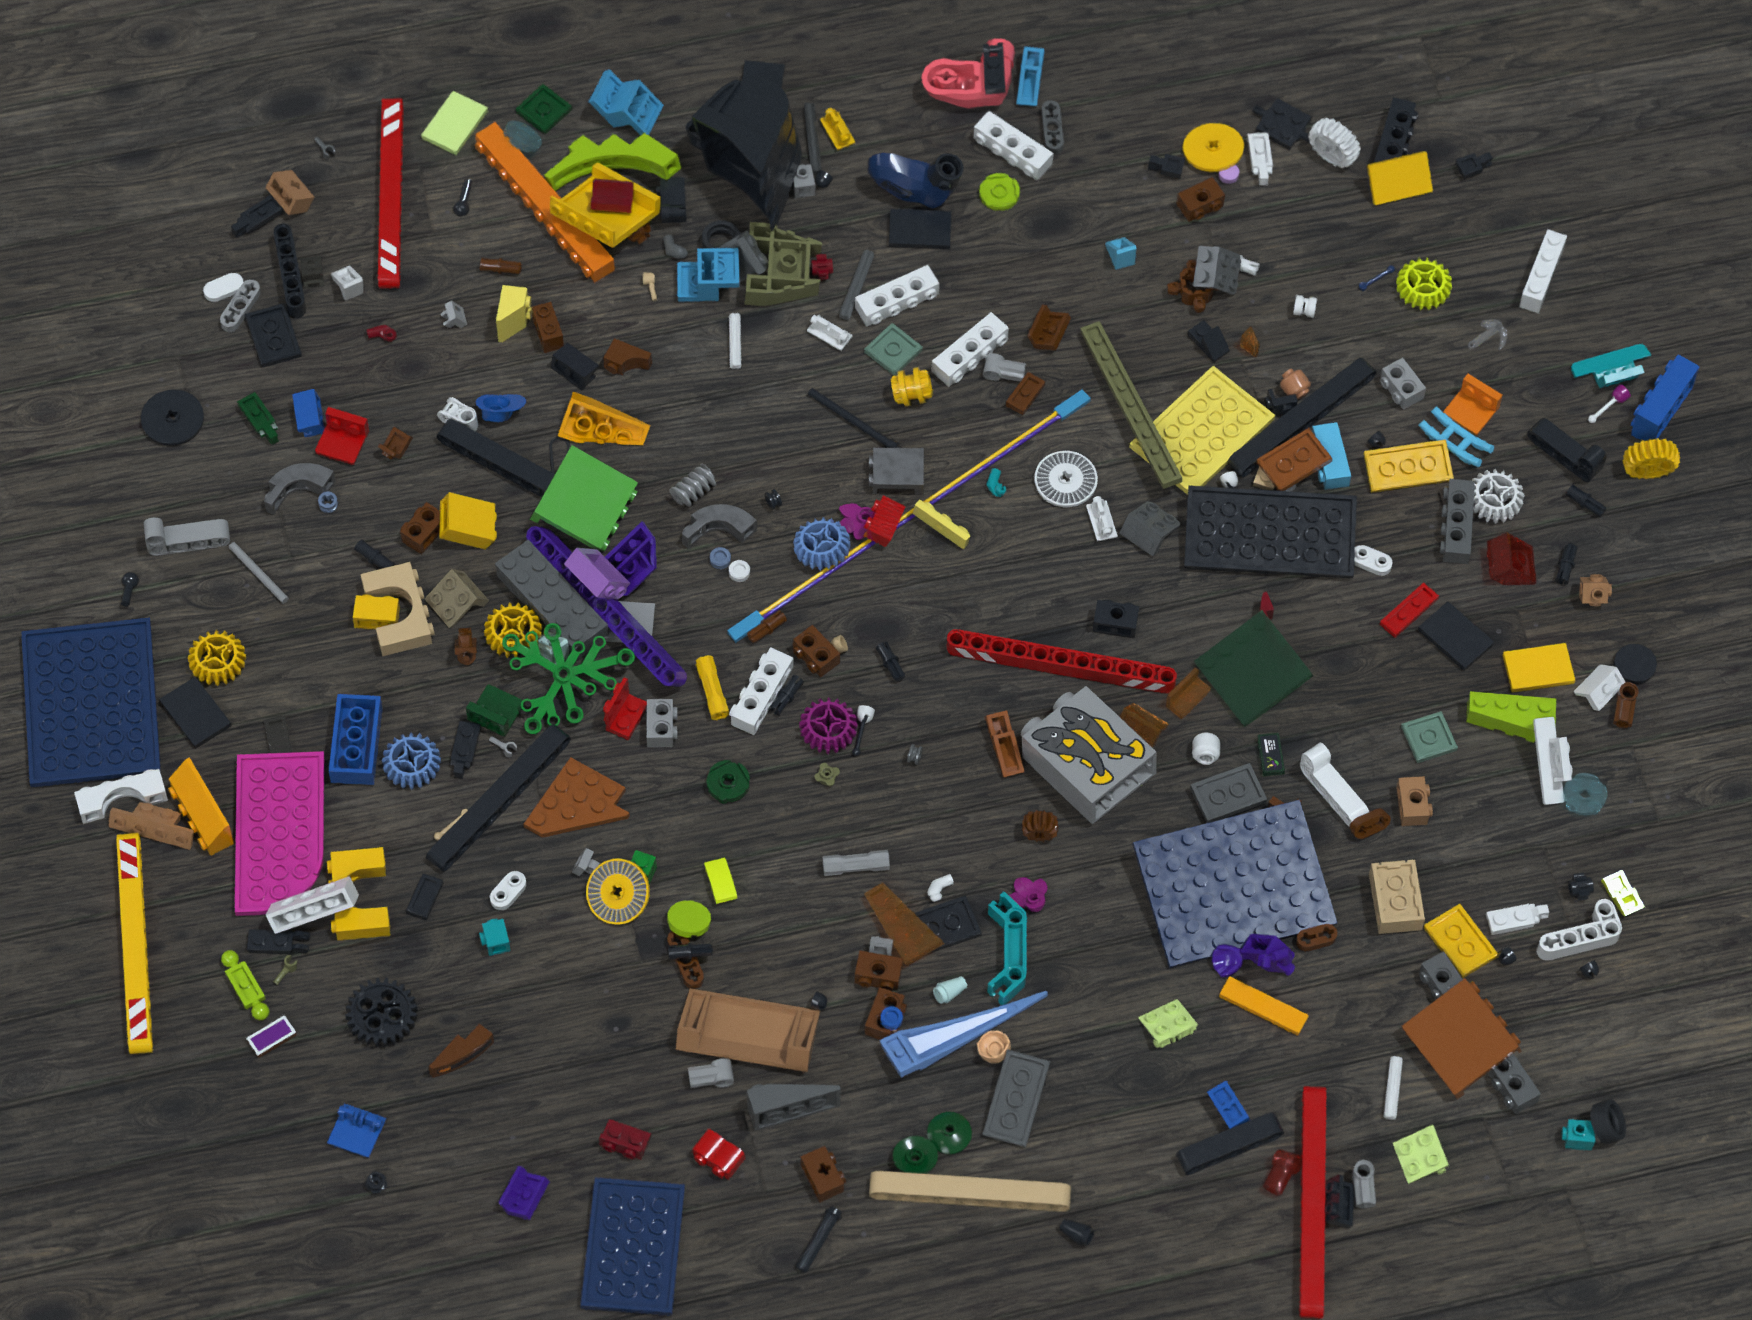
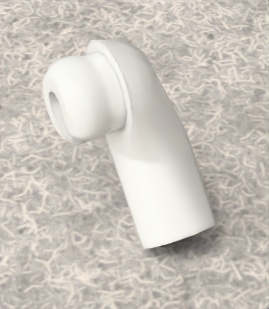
[927,874,954,902]

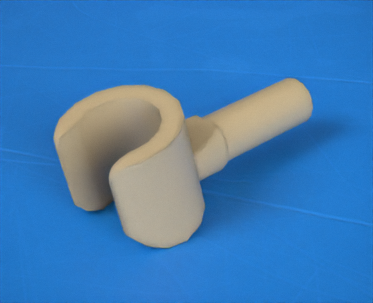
[643,273,657,301]

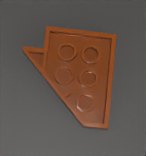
[524,757,630,838]

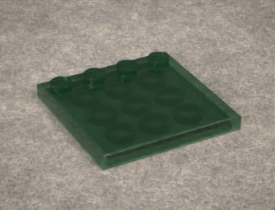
[1194,610,1313,727]

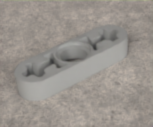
[220,280,261,332]

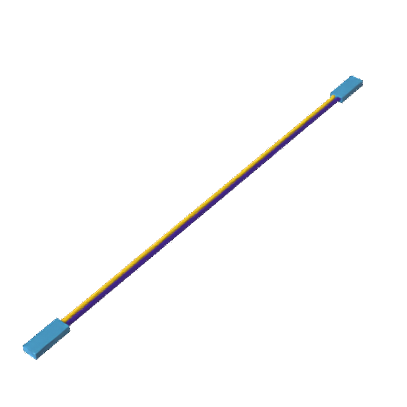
[727,390,1091,643]

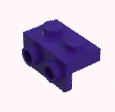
[499,1166,550,1220]

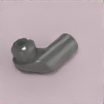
[663,235,687,259]

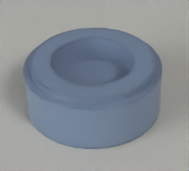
[710,547,731,569]

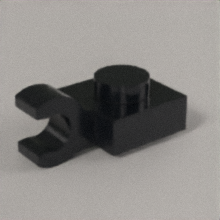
[1455,152,1493,179]
[1147,154,1185,179]

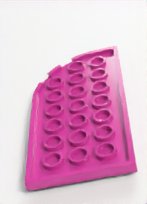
[235,751,324,916]

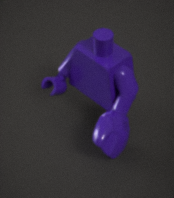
[1212,934,1295,978]

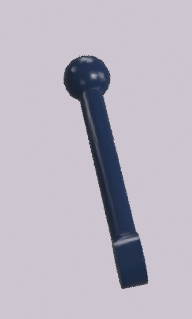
[1359,265,1395,291]

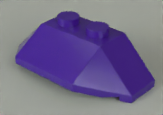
[605,522,657,596]

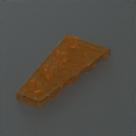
[864,882,944,966]

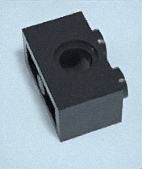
[1093,600,1139,638]

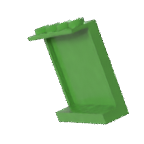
[530,445,638,552]

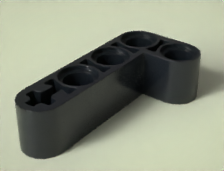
[1527,418,1606,482]

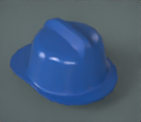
[476,394,526,422]

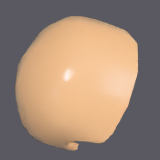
[977,1031,1011,1063]

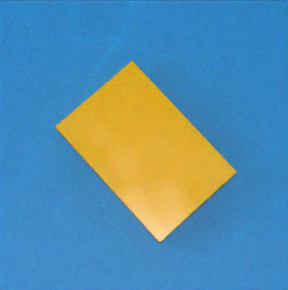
[1367,151,1433,205]
[1503,643,1575,693]
[1424,904,1498,979]

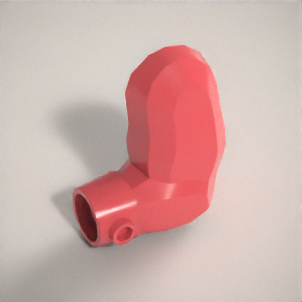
[922,38,1015,108]

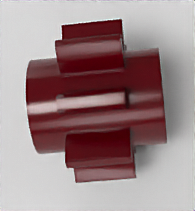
[811,254,833,280]

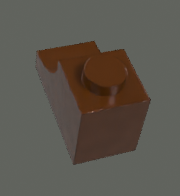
[603,338,652,376]

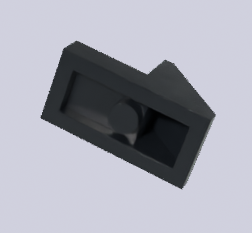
[1187,320,1230,363]

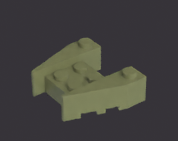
[745,222,822,306]

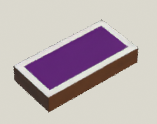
[246,1015,297,1058]

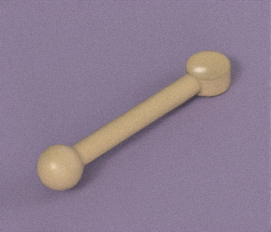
[434,809,468,841]

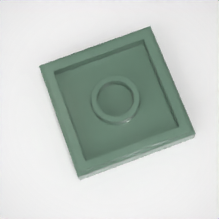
[864,323,923,376]
[1401,711,1458,763]

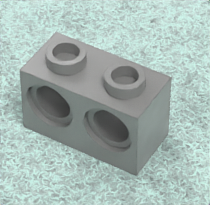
[1380,358,1426,410]
[647,699,677,747]

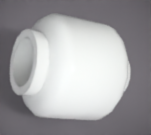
[1192,732,1220,765]

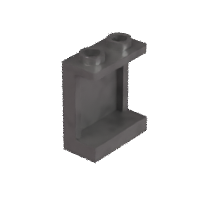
[869,448,924,495]

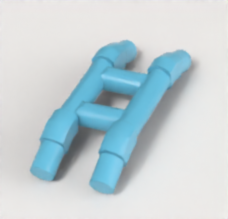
[1418,406,1494,467]

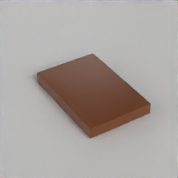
[1256,428,1332,491]

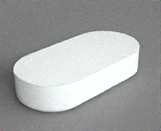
[204,273,243,302]

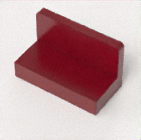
[590,179,634,213]

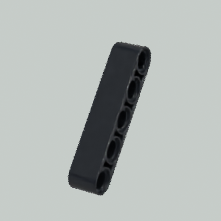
[273,223,306,318]
[1176,1112,1284,1175]

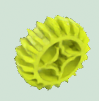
[1396,257,1452,310]

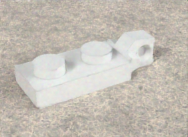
[1247,133,1273,185]
[1486,904,1549,935]

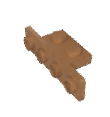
[109,802,194,850]

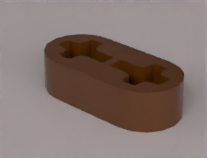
[1349,808,1391,839]
[1296,924,1337,951]

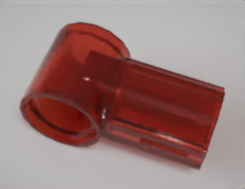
[1263,1149,1302,1196]

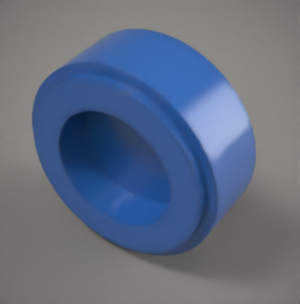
[881,1006,903,1030]

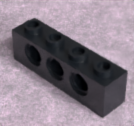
[1374,97,1419,163]

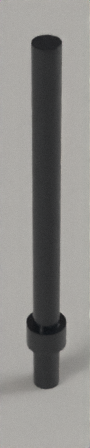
[808,388,902,448]

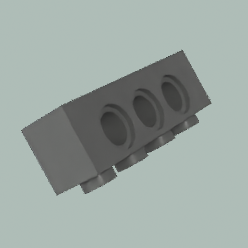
[1440,479,1475,564]

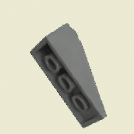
[747,1084,841,1131]

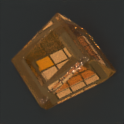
[1240,326,1260,357]

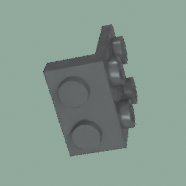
[717,230,768,282]
[1193,246,1241,295]
[1119,501,1181,556]

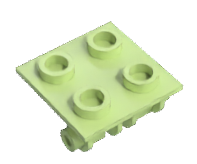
[1138,999,1198,1048]
[1393,1125,1449,1184]

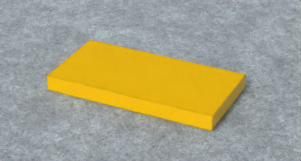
[1363,439,1454,493]

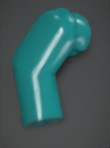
[987,468,1006,497]

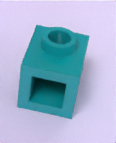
[479,919,510,956]
[1561,1119,1595,1151]

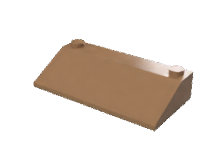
[676,989,820,1072]

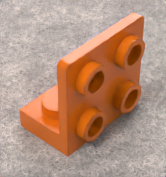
[1443,374,1503,436]

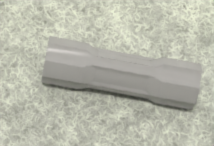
[822,850,890,876]

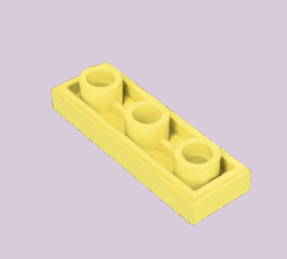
[913,500,970,550]

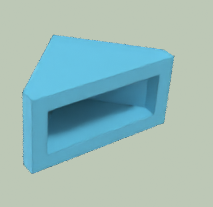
[1105,237,1136,270]

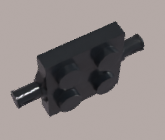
[1252,98,1312,150]

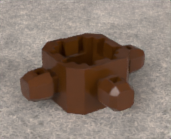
[1167,260,1218,313]

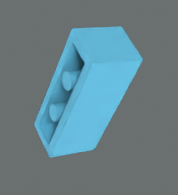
[1312,422,1351,490]

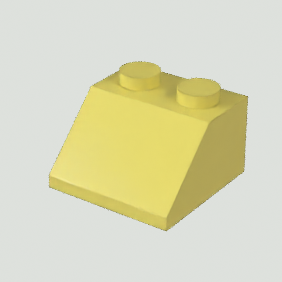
[496,285,532,342]

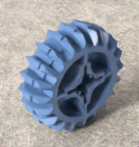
[793,517,851,571]
[382,733,441,790]

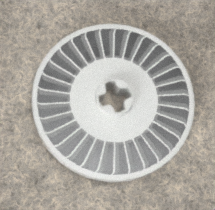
[1035,451,1097,507]

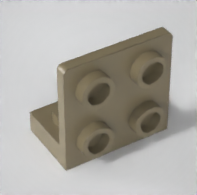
[425,569,489,628]

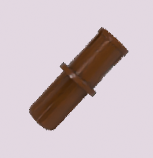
[480,257,522,274]
[747,610,787,642]

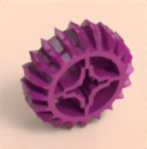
[799,697,857,754]

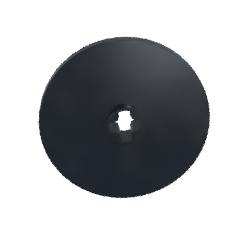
[141,389,204,446]

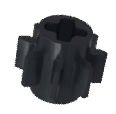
[1568,872,1594,901]

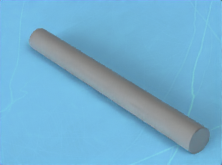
[229,542,289,604]

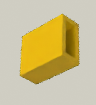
[440,492,497,549]

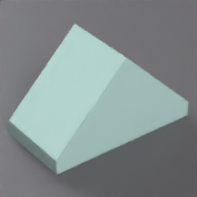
[538,632,569,664]

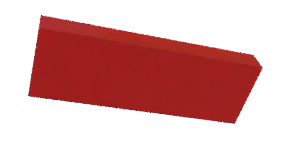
[1380,582,1439,638]

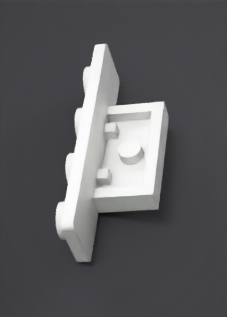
[1533,717,1572,805]

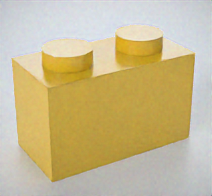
[353,594,400,629]

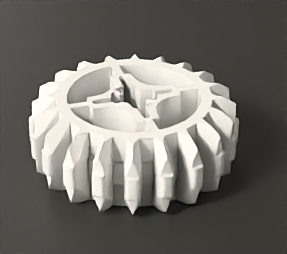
[1308,118,1361,168]
[1472,468,1524,524]

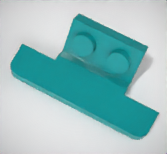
[1571,344,1651,388]

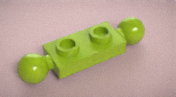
[221,950,269,1020]

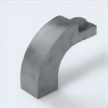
[264,463,335,515]
[682,504,757,548]

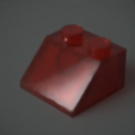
[1487,532,1536,585]

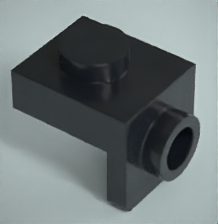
[1264,389,1298,416]

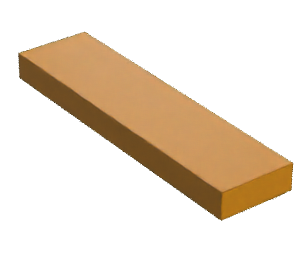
[1219,976,1309,1036]

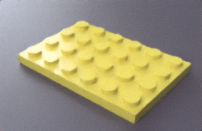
[1129,366,1275,495]

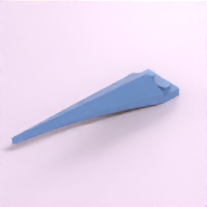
[880,991,1048,1077]

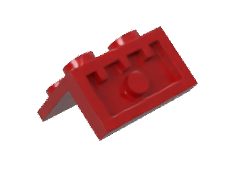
[315,407,369,465]
[603,677,647,740]

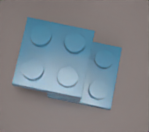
[589,70,664,135]
[677,248,739,302]

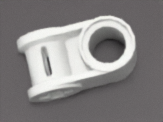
[437,397,478,431]

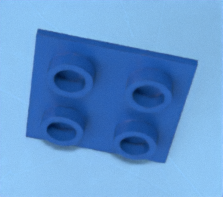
[327,1104,386,1158]

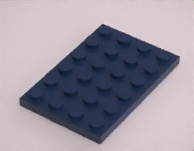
[581,1178,685,1316]

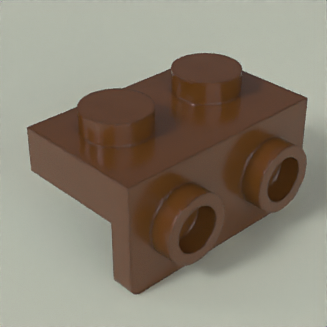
[1028,305,1071,351]

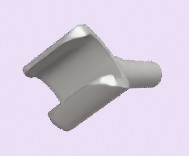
[489,736,517,758]

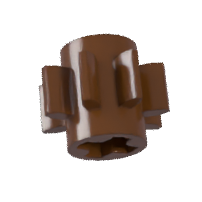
[628,222,651,244]

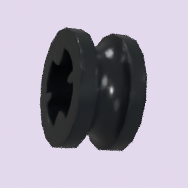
[764,489,782,510]

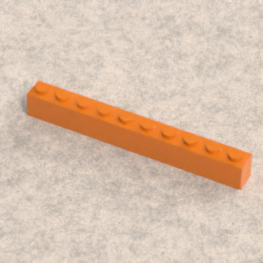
[475,122,615,283]

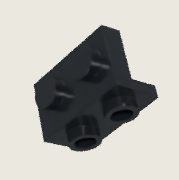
[1325,1174,1354,1229]

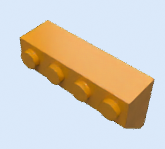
[168,757,234,856]

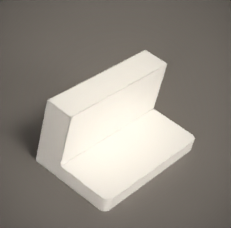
[1574,665,1626,711]

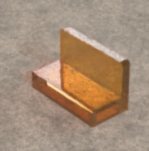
[1166,667,1211,719]
[1120,703,1169,747]

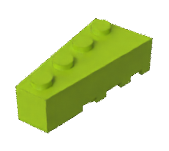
[1467,691,1556,743]

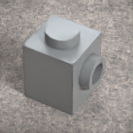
[792,164,815,198]

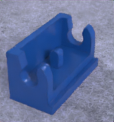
[292,389,325,437]
[1207,1081,1250,1129]

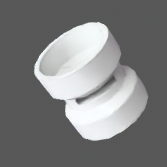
[1293,295,1317,318]

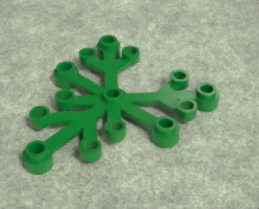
[502,623,635,735]

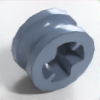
[318,491,338,513]

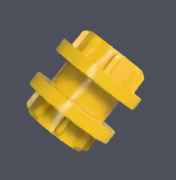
[891,367,933,407]

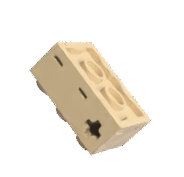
[1369,860,1425,934]

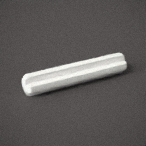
[729,313,741,369]
[1384,1056,1402,1120]

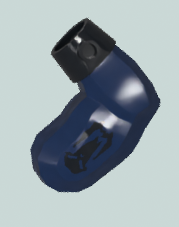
[868,153,964,208]

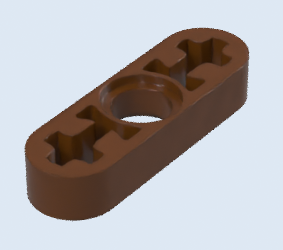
[668,931,704,989]

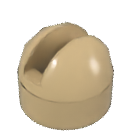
[830,635,848,653]

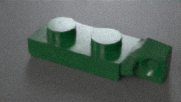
[237,392,279,445]

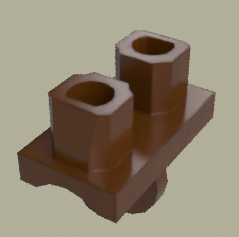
[455,628,477,665]

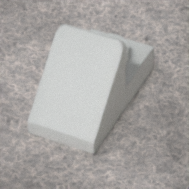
[331,265,363,301]

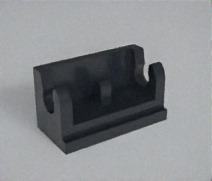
[551,342,599,390]

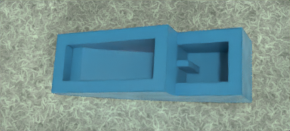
[1017,47,1044,107]

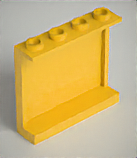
[550,162,661,248]

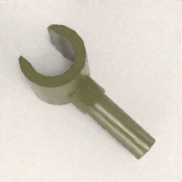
[273,955,297,985]

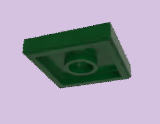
[515,84,573,135]

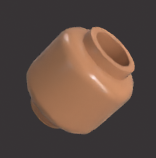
[1280,369,1311,400]

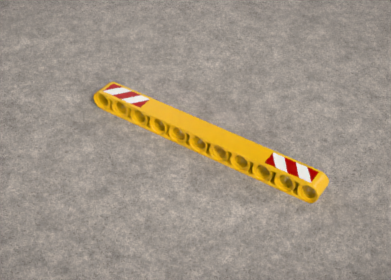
[117,832,153,1055]

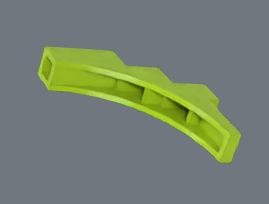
[544,133,681,191]

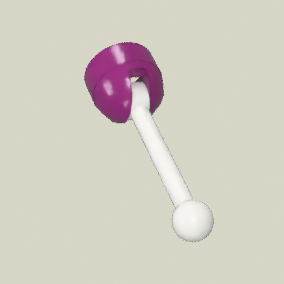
[1588,384,1631,423]

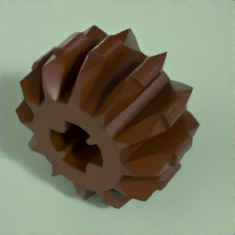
[1022,810,1058,842]

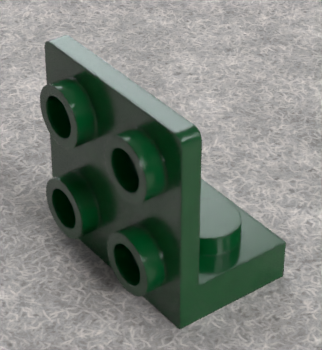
[466,684,525,737]

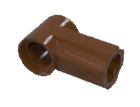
[1613,682,1639,728]

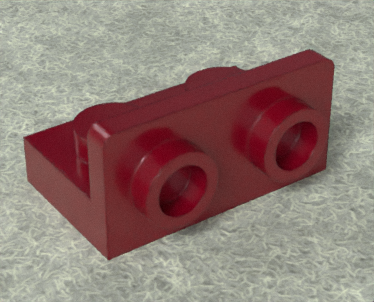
[599,1119,651,1160]

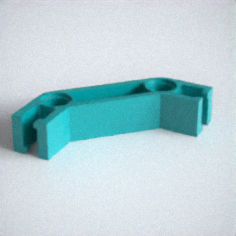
[987,891,1027,1006]

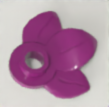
[839,503,873,540]
[1009,877,1048,912]

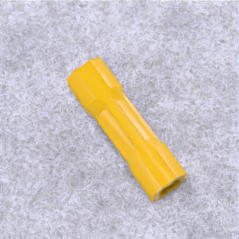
[695,655,729,720]

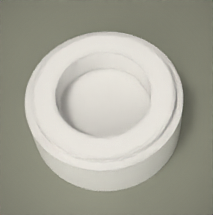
[729,560,750,582]

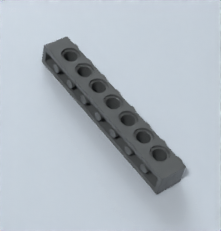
[1419,951,1541,1114]

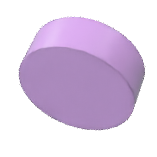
[1218,165,1239,184]

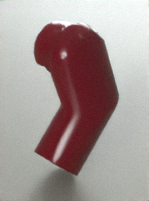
[366,325,397,342]

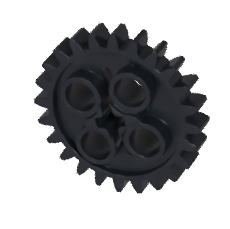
[345,977,418,1047]

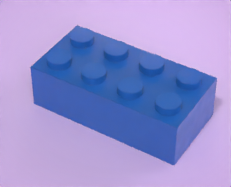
[1631,355,1700,441]
[329,694,383,785]

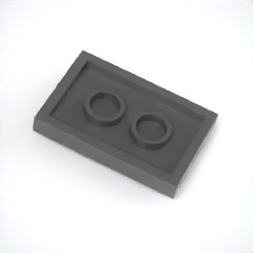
[1190,763,1267,823]

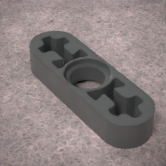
[1042,100,1064,155]

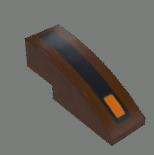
[429,1024,494,1078]

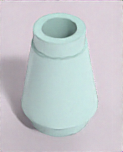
[933,976,967,1004]

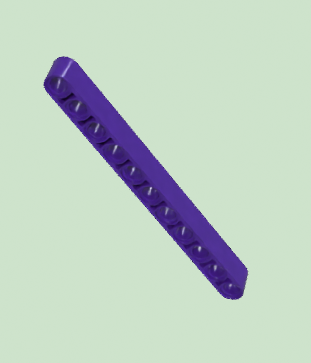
[526,526,687,687]

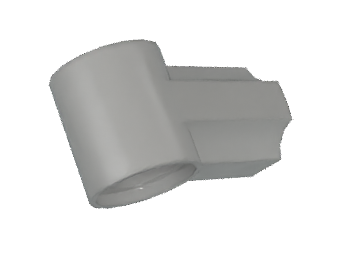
[983,353,1026,382]
[688,1059,734,1088]
[1352,1160,1376,1209]

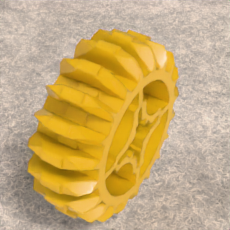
[1623,438,1680,479]
[484,602,542,658]
[188,630,246,686]

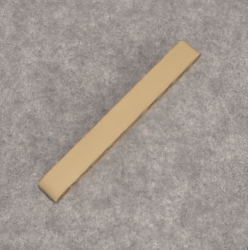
[869,1171,1071,1212]

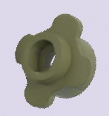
[815,763,840,786]

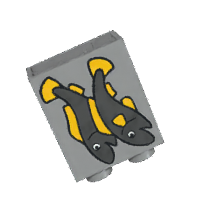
[1021,686,1157,824]

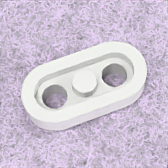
[1354,545,1392,576]
[490,871,526,910]

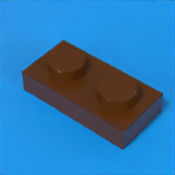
[1006,372,1046,415]

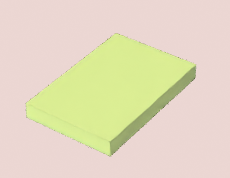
[421,91,488,155]

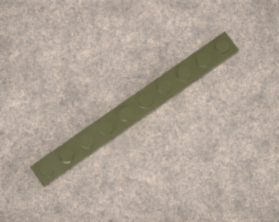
[1081,321,1182,489]

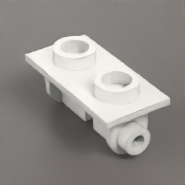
[807,315,853,351]
[1086,496,1118,541]

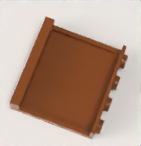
[1401,978,1521,1099]

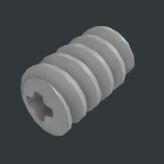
[670,463,716,507]

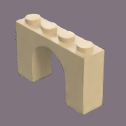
[360,562,435,656]

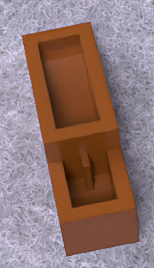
[984,710,1024,778]

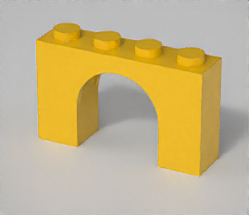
[327,847,390,941]

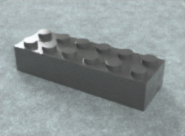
[495,540,609,661]

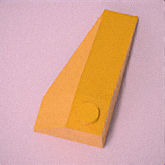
[558,392,650,445]

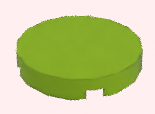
[980,173,1020,211]
[667,901,711,938]

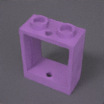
[564,548,630,599]

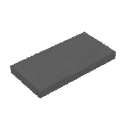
[983,1049,1050,1148]

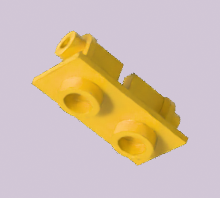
[820,108,855,150]

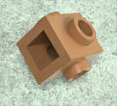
[1579,574,1612,606]

